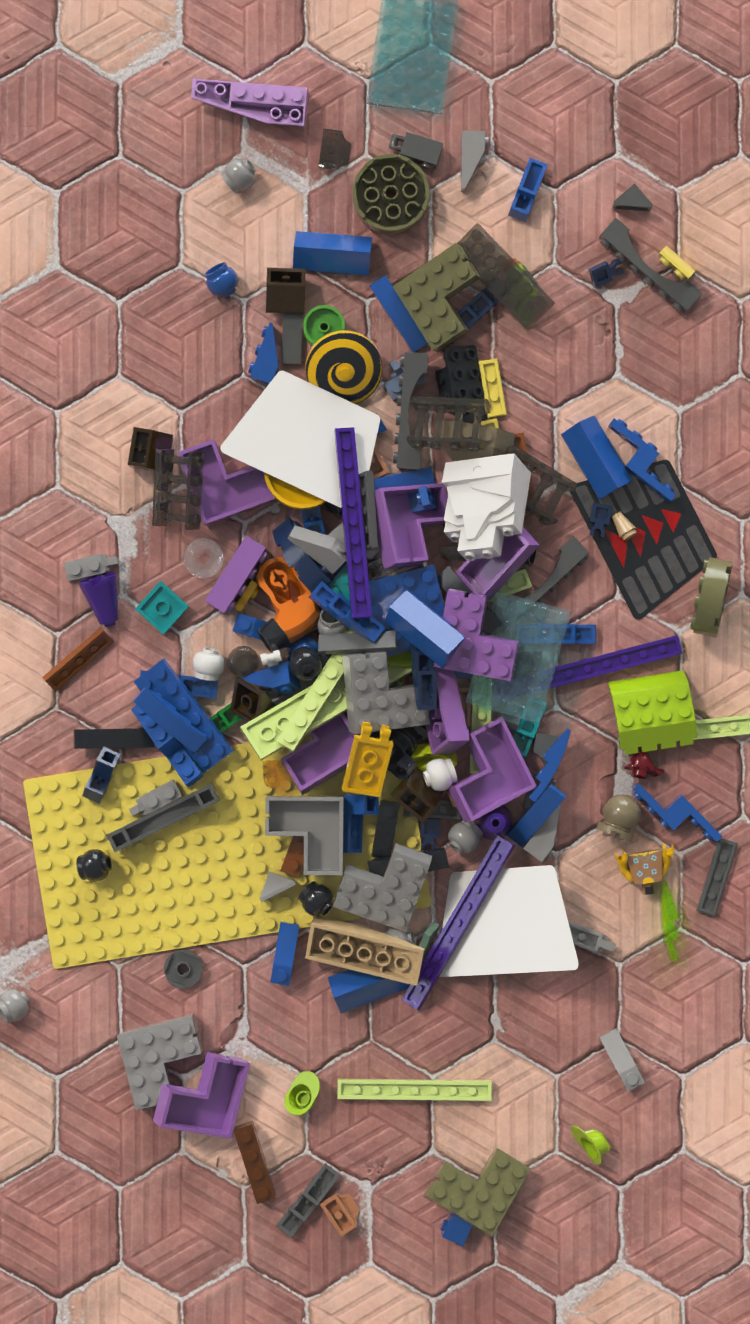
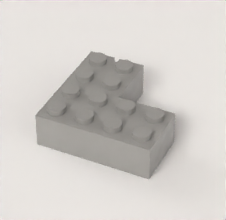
[342,651,430,734]
[265,796,343,875]
[333,843,432,932]
[117,1014,203,1111]

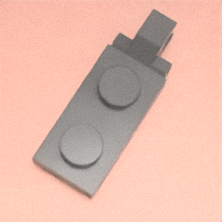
[64,554,119,581]
[129,779,182,816]
[568,922,615,953]

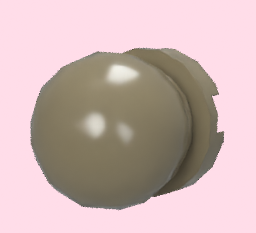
[596,794,641,842]

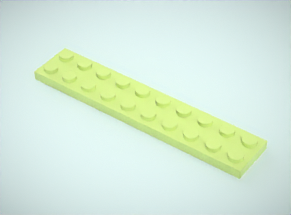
[240,667,412,761]

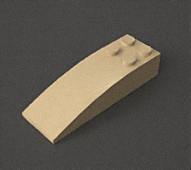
[305,916,425,986]

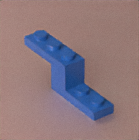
[608,418,676,503]
[131,705,204,788]
[632,783,722,842]
[343,794,379,853]

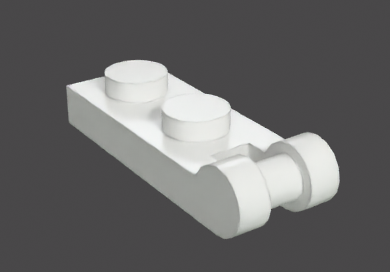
[260,650,284,668]

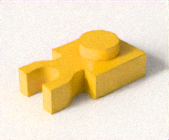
[234,580,260,612]

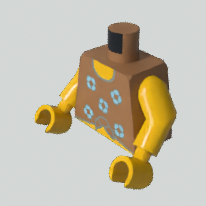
[614,843,674,895]

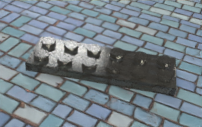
[457,222,555,330]

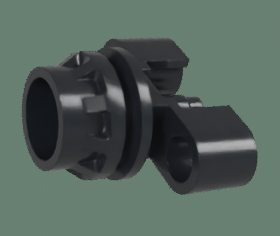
[370,727,419,780]

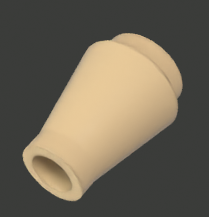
[611,512,637,541]

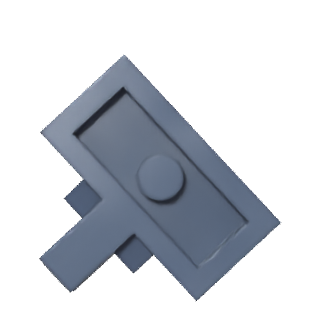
[383,360,426,401]

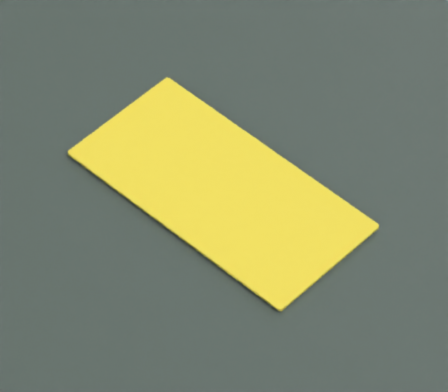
[23,733,431,969]

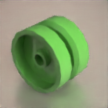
[303,305,345,347]

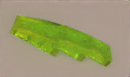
[659,880,680,962]

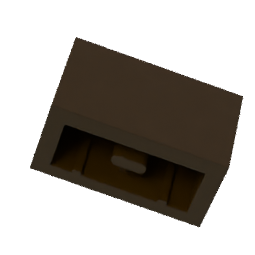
[266,267,305,314]
[128,427,174,473]
[390,766,444,823]

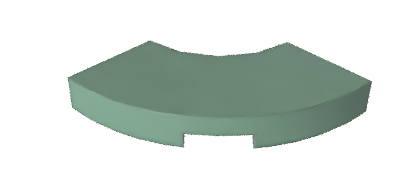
[419,922,439,963]

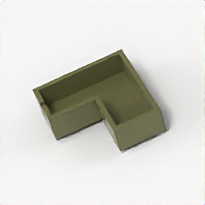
[393,243,481,352]
[423,1148,531,1237]

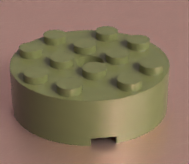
[353,154,429,235]
[690,557,733,638]

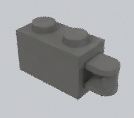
[388,132,443,170]

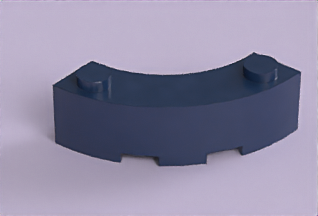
[272,517,331,592]

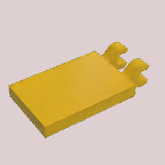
[342,722,393,797]

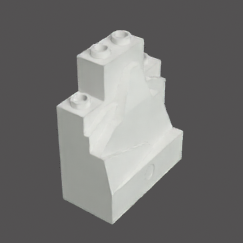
[442,453,531,561]

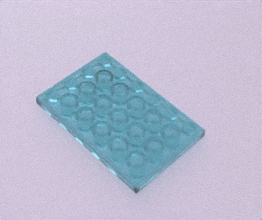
[367,0,458,115]
[465,591,571,724]

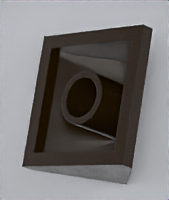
[230,676,276,722]

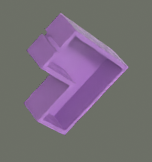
[178,439,276,526]
[374,483,448,569]
[456,527,540,600]
[434,589,519,681]
[281,713,357,795]
[448,717,537,823]
[153,1052,250,1139]

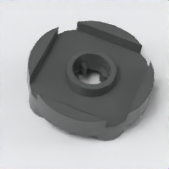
[164,949,203,989]

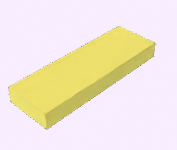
[479,358,507,418]

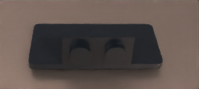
[435,345,488,423]

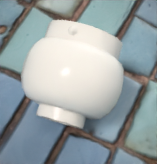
[192,648,225,681]
[423,758,458,791]

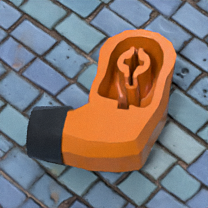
[257,557,320,653]

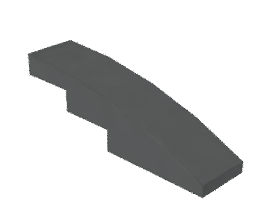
[275,1163,340,1238]

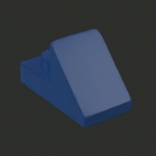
[408,485,438,513]

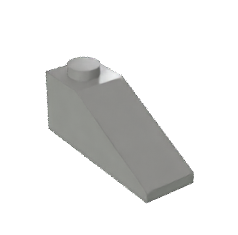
[461,131,489,192]
[287,525,346,574]
[522,804,561,862]
[599,1028,645,1091]

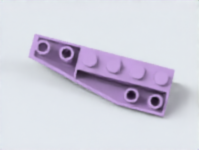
[191,79,309,127]

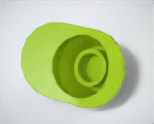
[284,1071,320,1116]
[570,1126,610,1165]

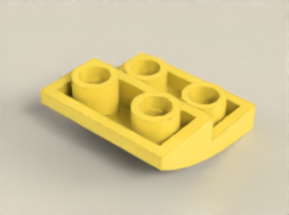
[658,246,695,280]

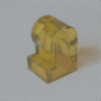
[262,760,283,788]

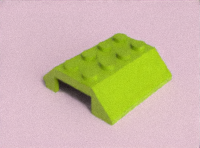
[608,670,697,755]

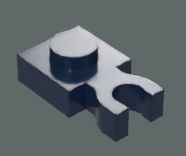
[589,258,624,288]
[589,502,612,538]
[420,818,441,850]

